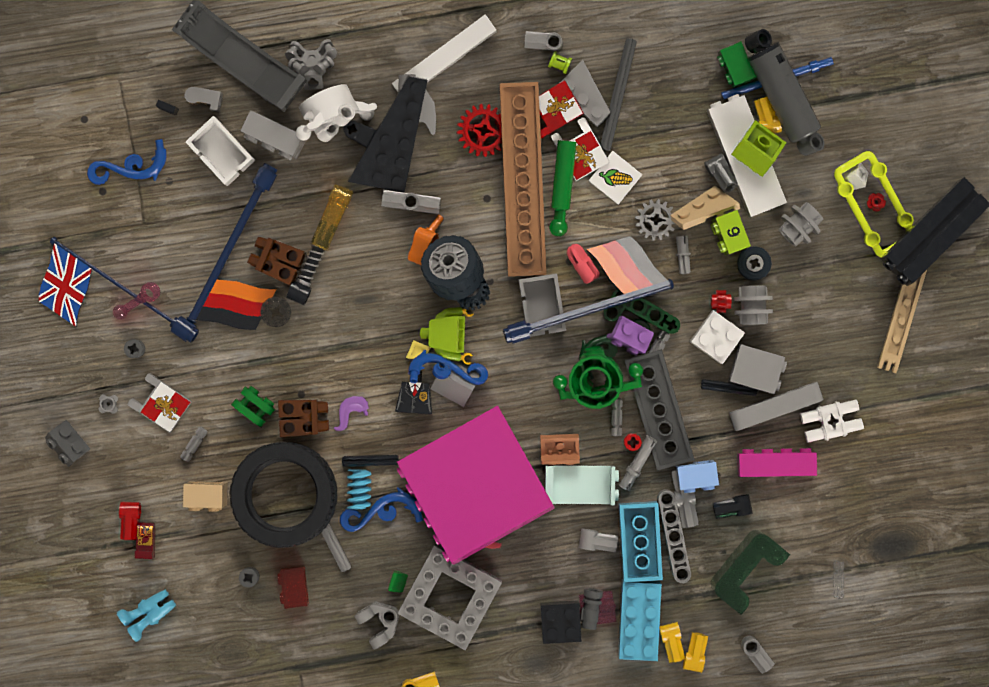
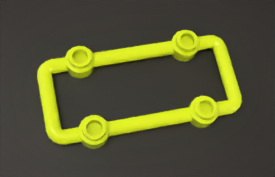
[834,151,914,257]

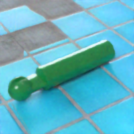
[549,140,577,237]

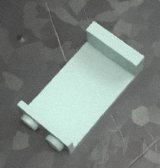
[545,465,619,505]

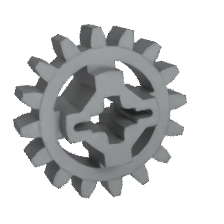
[635,199,675,241]

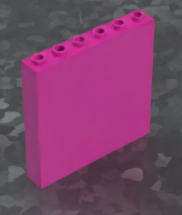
[397,406,555,565]

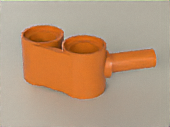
[408,215,444,265]

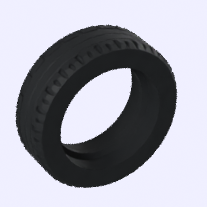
[230,442,338,548]

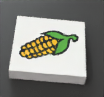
[589,151,642,205]

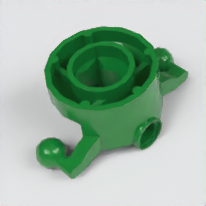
[553,346,643,409]

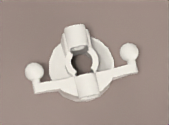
[296,84,377,142]

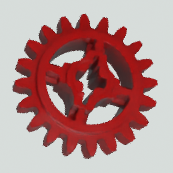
[456,104,502,157]

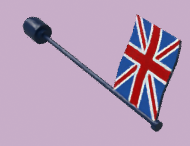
[39,237,199,343]

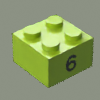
[710,210,751,256]

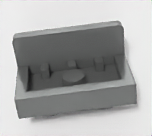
[45,420,90,467]

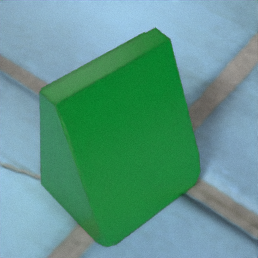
[388,570,408,593]

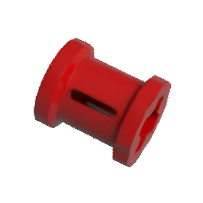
[623,433,642,451]

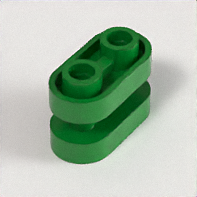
[231,385,276,428]

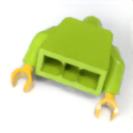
[420,307,474,365]

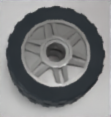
[421,235,484,300]

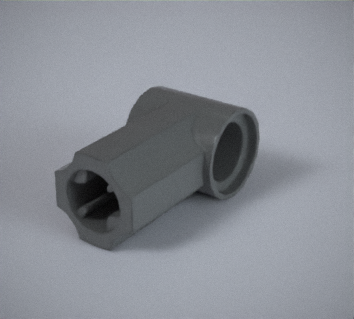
[704,153,738,193]

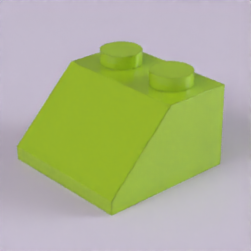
[731,120,786,177]

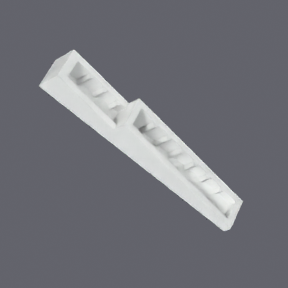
[392,14,497,92]

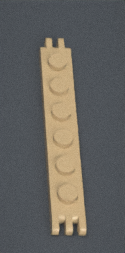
[877,270,927,373]

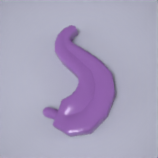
[334,396,369,431]

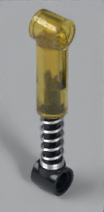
[286,184,353,305]

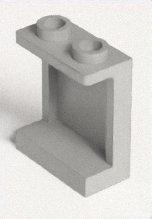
[728,344,787,394]

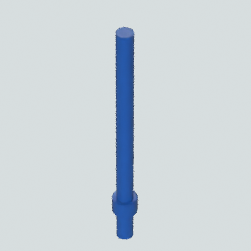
[721,57,834,100]

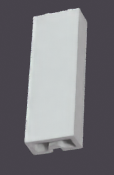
[707,94,787,218]

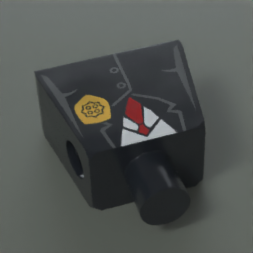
[395,371,433,414]

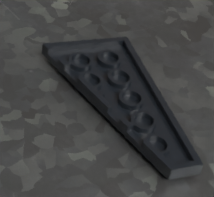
[348,75,428,192]

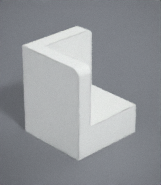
[840,163,868,190]

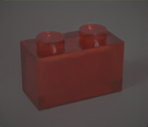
[277,566,309,609]

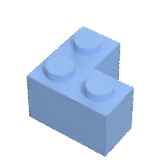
[676,460,719,493]

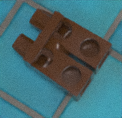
[247,237,307,286]
[278,399,329,437]

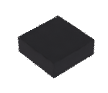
[156,100,179,115]

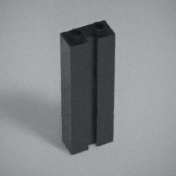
[880,177,989,286]

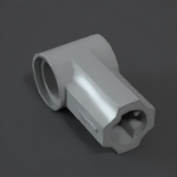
[524,31,563,52]
[578,528,618,553]
[741,636,775,674]

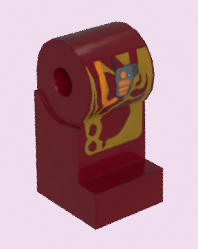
[135,522,156,559]

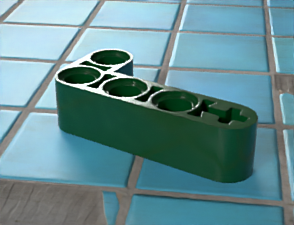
[603,289,680,334]

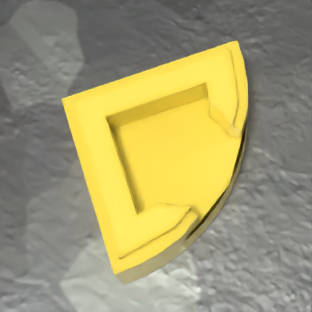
[406,340,431,359]

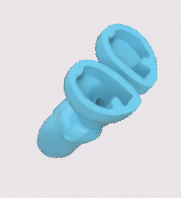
[117,589,176,642]

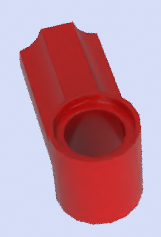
[119,502,141,540]

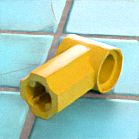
[754,97,782,134]
[659,622,685,663]
[683,632,708,673]
[401,671,440,687]

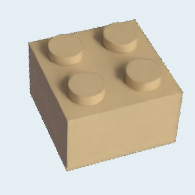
[183,481,228,512]

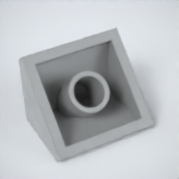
[430,361,480,407]

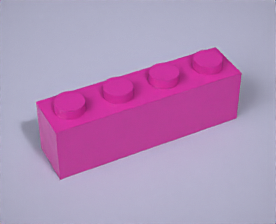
[737,448,817,477]

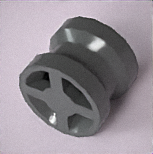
[124,339,145,358]
[239,567,260,587]

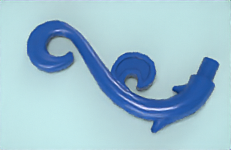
[87,139,167,185]
[408,350,488,385]
[340,487,423,532]

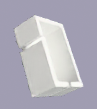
[186,116,255,186]

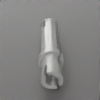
[619,435,657,491]

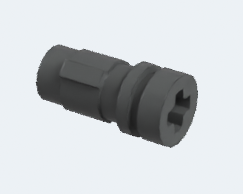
[580,588,603,630]

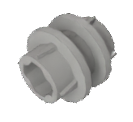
[778,202,824,247]
[734,285,773,325]

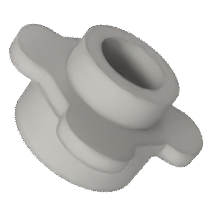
[99,394,118,414]

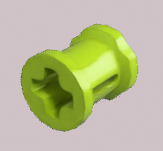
[548,51,572,74]

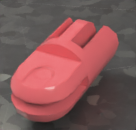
[567,244,600,284]

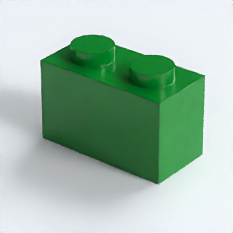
[717,42,756,88]

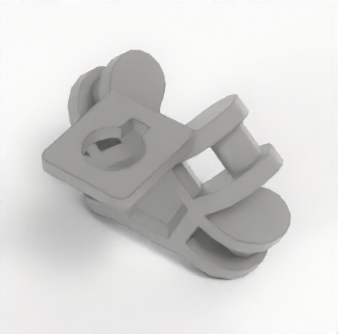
[285,39,337,90]

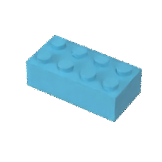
[618,501,663,582]
[618,579,662,661]

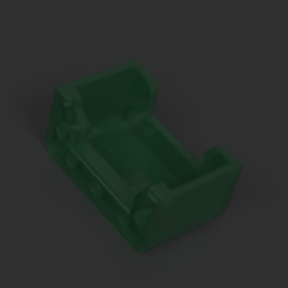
[710,530,791,615]

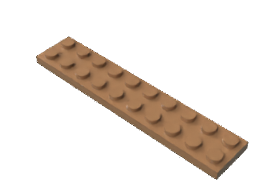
[499,82,546,277]

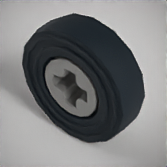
[737,246,772,281]

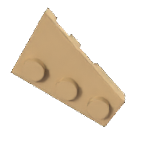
[670,186,740,230]

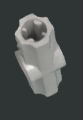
[381,190,441,214]
[671,470,699,528]

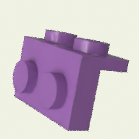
[607,316,654,356]

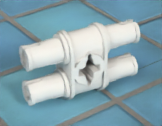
[800,400,864,443]

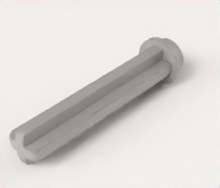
[321,524,351,572]

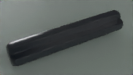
[701,379,758,396]
[342,455,399,467]

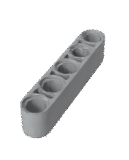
[729,382,824,431]
[657,489,691,583]

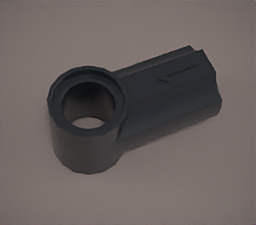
[713,494,753,519]

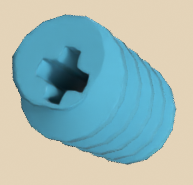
[347,469,371,509]

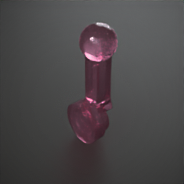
[113,282,160,320]

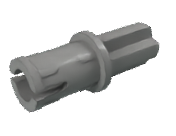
[676,236,691,274]

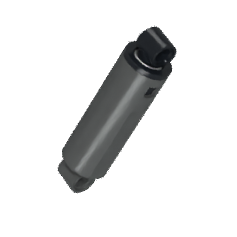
[745,29,825,156]

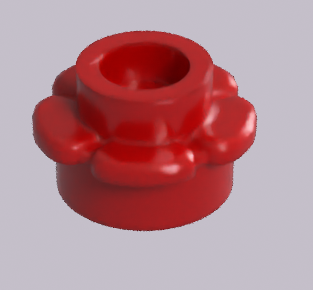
[867,193,886,212]

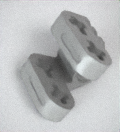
[354,601,399,650]

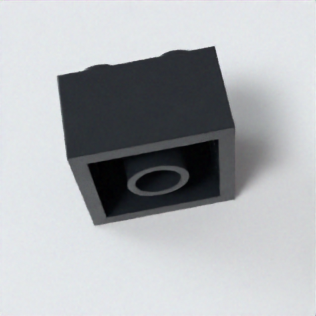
[540,600,582,644]

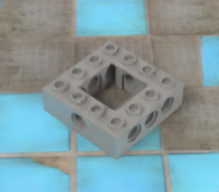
[398,544,502,650]

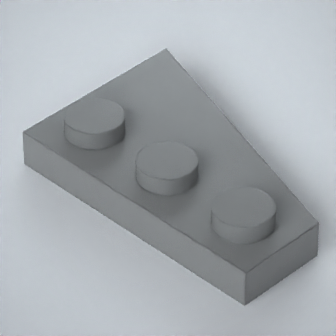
[560,60,611,127]

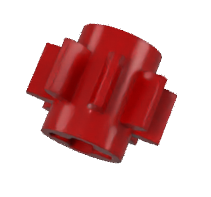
[711,290,732,313]

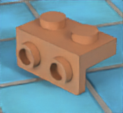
[540,434,580,466]

